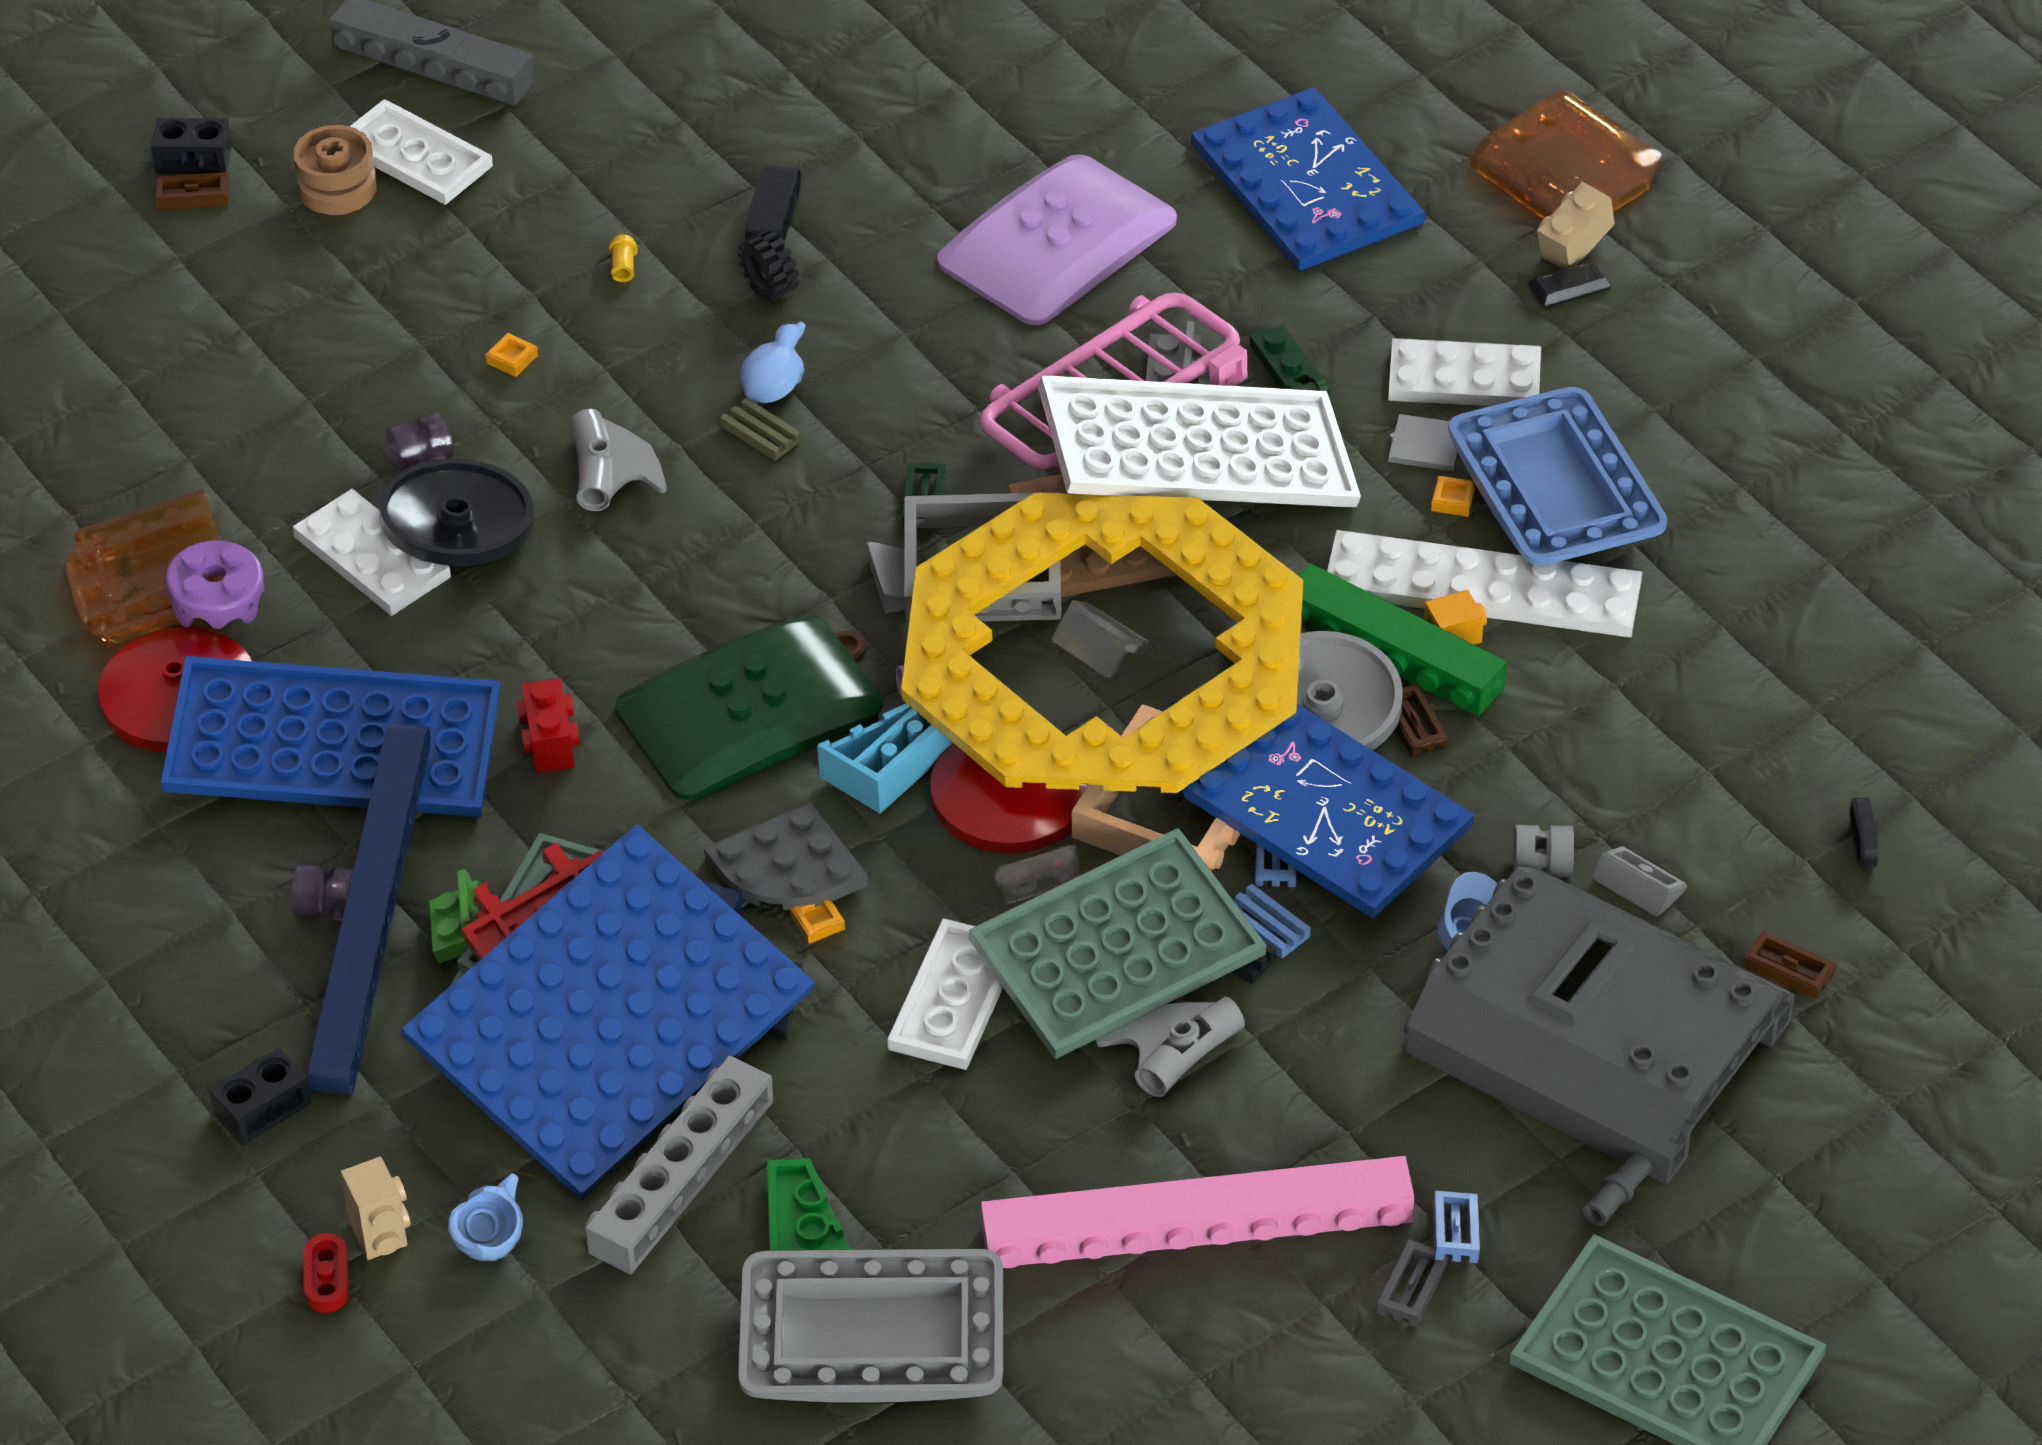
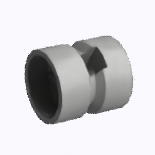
[1514,825,1574,878]

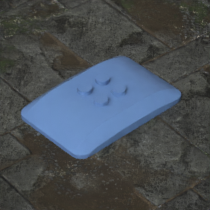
[1448,387,1667,565]

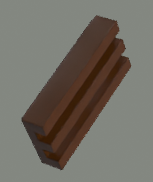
[155,172,229,210]
[1395,684,1449,758]
[1743,931,1837,1000]

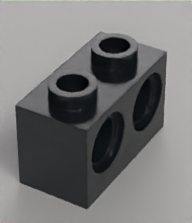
[151,118,232,174]
[209,1047,312,1146]

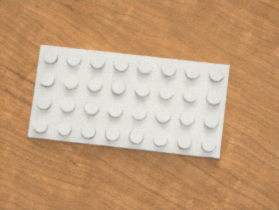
[1038,376,1361,507]

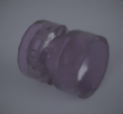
[386,411,454,472]
[291,863,354,920]

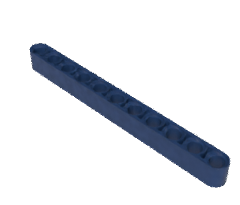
[308,724,431,1095]

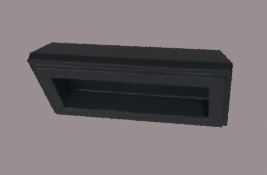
[1528,260,1611,308]

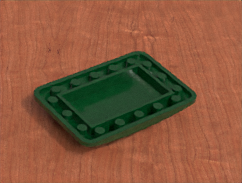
[615,615,884,800]

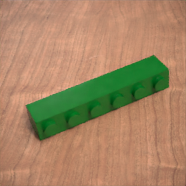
[1298,563,1507,716]

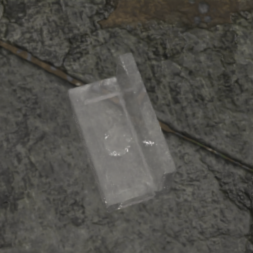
[1052,600,1149,678]

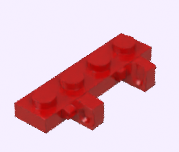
[461,842,603,961]

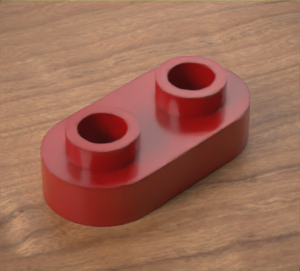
[304,1233,349,1313]

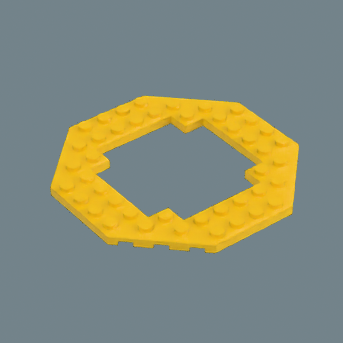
[901,493,1303,793]

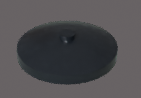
[379,458,533,566]

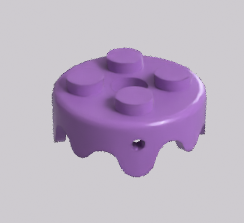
[165,541,265,629]

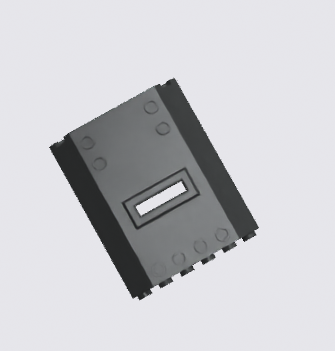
[1404,867,1795,1185]

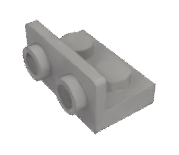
[1146,321,1202,384]

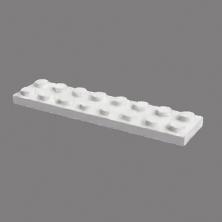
[1327,530,1642,638]

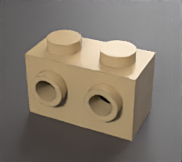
[1537,182,1615,269]
[341,1156,411,1260]

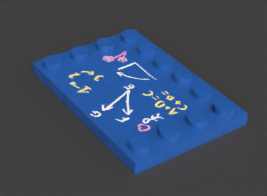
[1191,87,1425,271]
[1183,703,1474,919]

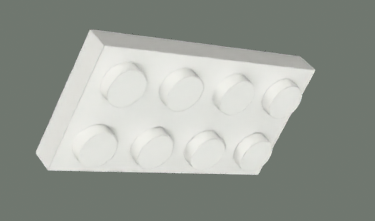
[350,99,493,205]
[1388,338,1541,406]
[293,489,451,616]
[887,918,1003,1070]

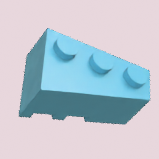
[817,703,953,814]

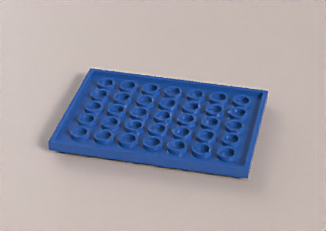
[401,824,815,1200]

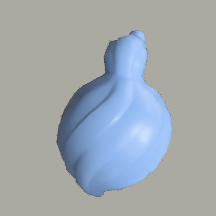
[740,322,806,404]
[448,1174,523,1261]

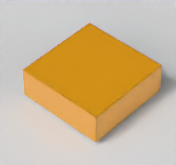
[485,333,538,377]
[1431,476,1476,517]
[790,900,845,944]

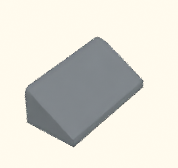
[867,542,905,614]
[1593,846,1687,916]

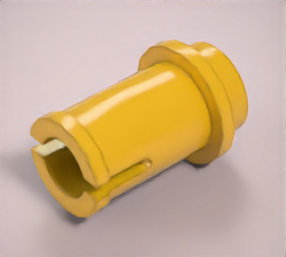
[609,234,638,282]

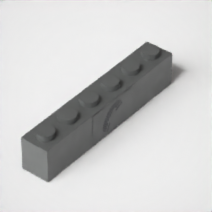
[329,0,536,106]

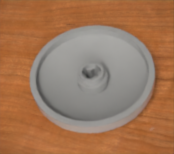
[1297,631,1403,750]

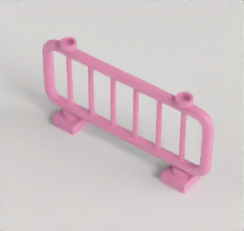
[980,292,1248,470]

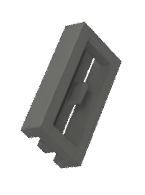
[1377,1239,1449,1327]

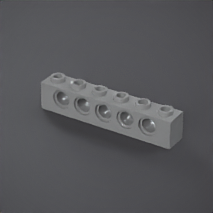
[585,1055,773,1275]

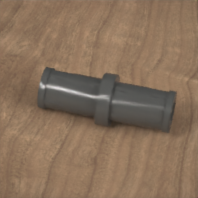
[1583,1153,1652,1227]

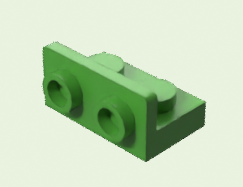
[429,869,481,964]

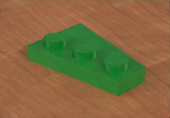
[767,1158,852,1251]

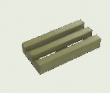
[720,398,801,461]

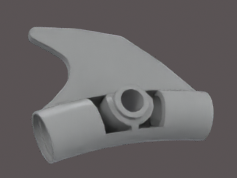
[570,409,667,511]
[1096,997,1245,1097]

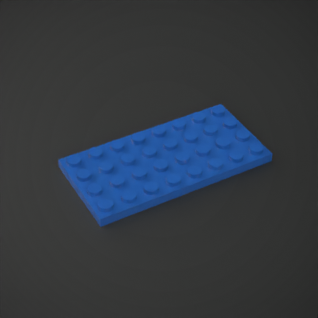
[161,656,501,817]

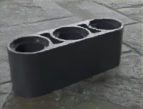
[745,164,801,241]

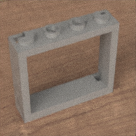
[904,492,1062,624]

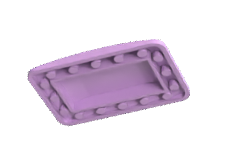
[937,155,1177,326]

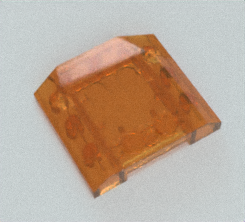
[1470,89,1662,219]
[64,488,223,647]

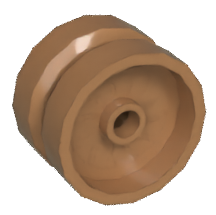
[294,125,377,215]

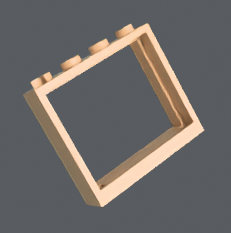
[1072,704,1240,872]

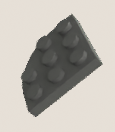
[704,803,868,910]

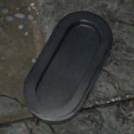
[1849,797,1878,868]

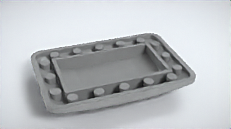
[738,1249,1003,1402]

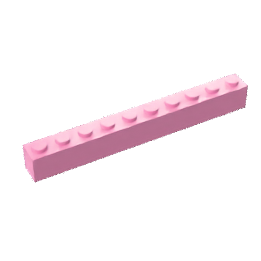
[981,1156,1414,1268]

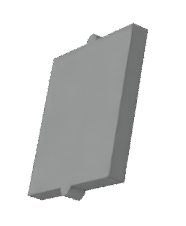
[1388,414,1458,472]

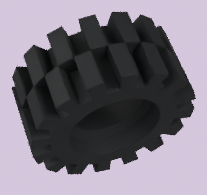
[738,230,800,302]

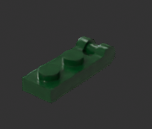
[1250,324,1330,396]

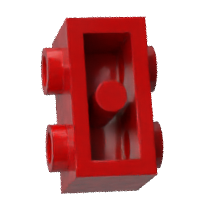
[516,678,580,773]

